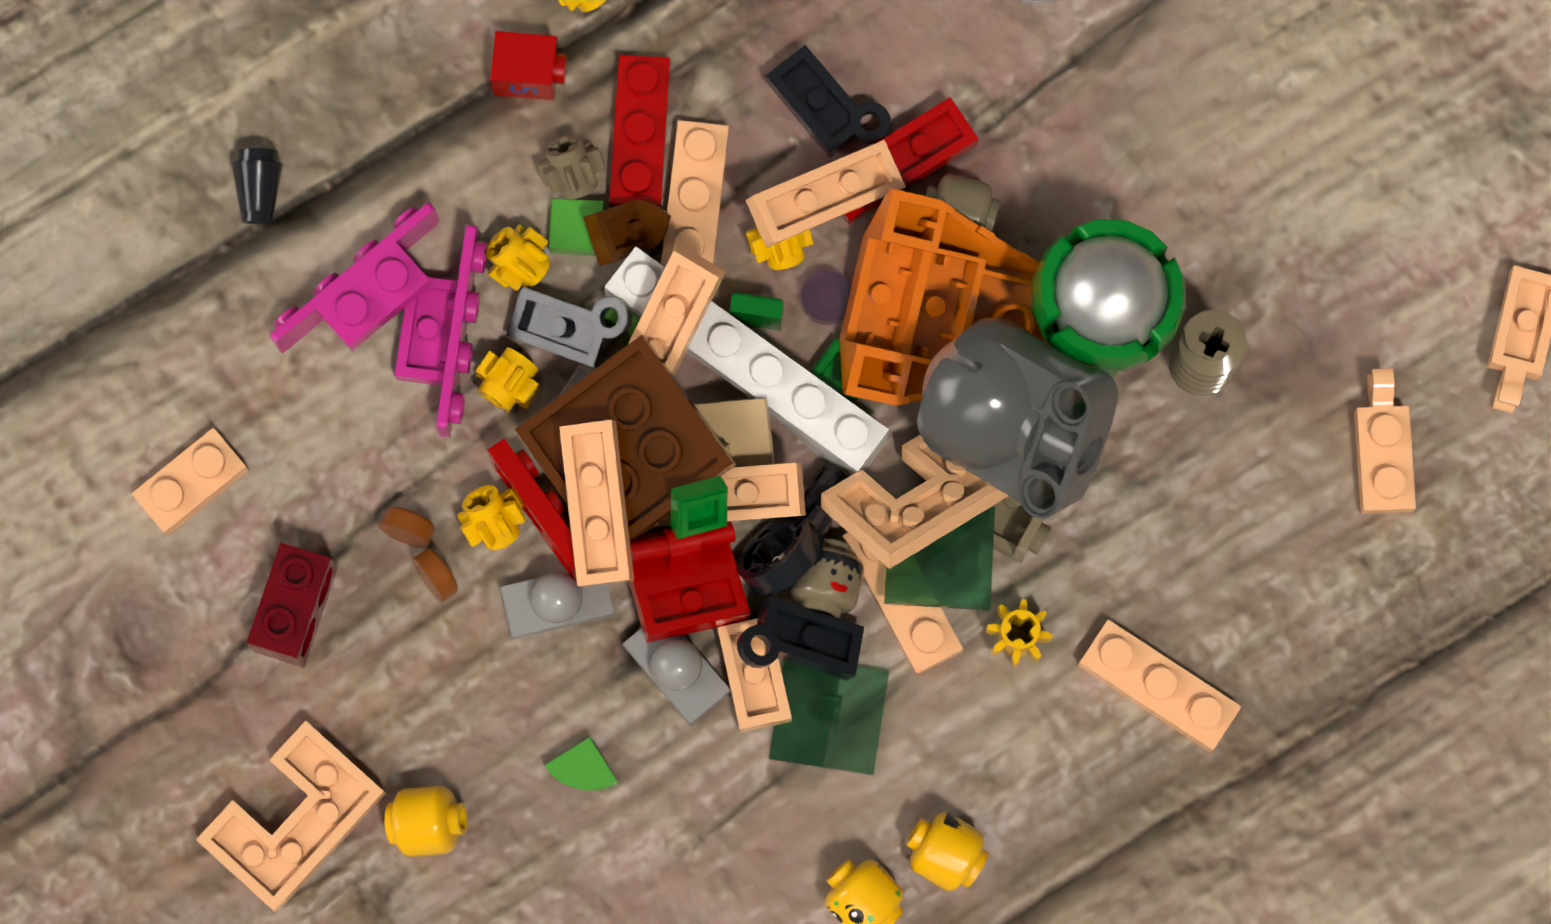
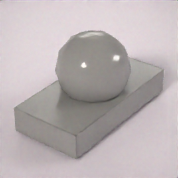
[500,571,615,640]
[623,628,731,726]

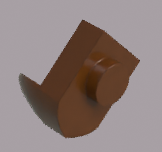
[583,200,671,266]

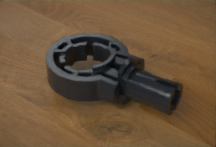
[737,464,848,596]

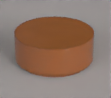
[379,507,435,548]
[412,548,458,603]

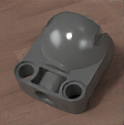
[917,317,1118,519]

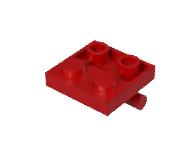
[629,521,750,643]

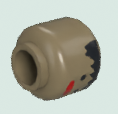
[790,539,864,619]

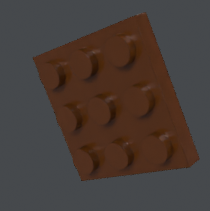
[515,335,737,542]

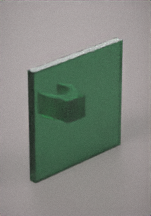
[884,507,995,611]
[769,661,889,776]

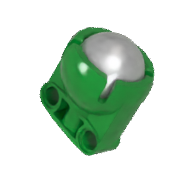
[1031,219,1186,379]

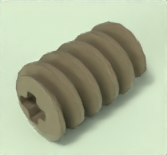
[1169,309,1247,396]

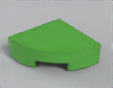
[545,737,618,791]

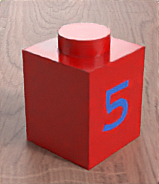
[490,31,568,100]

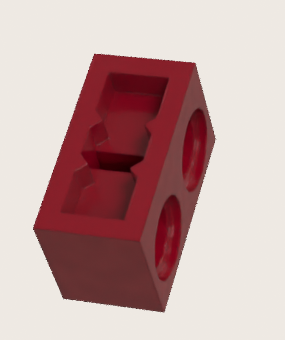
[246,542,338,668]

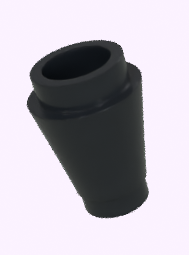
[231,148,283,224]

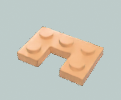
[821,434,1009,569]
[196,721,386,913]

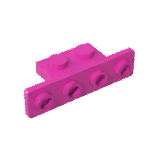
[270,202,440,354]
[394,225,488,437]

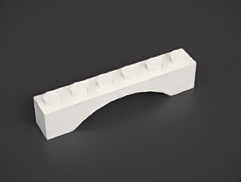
[604,247,889,477]

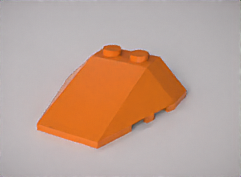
[839,188,1050,405]

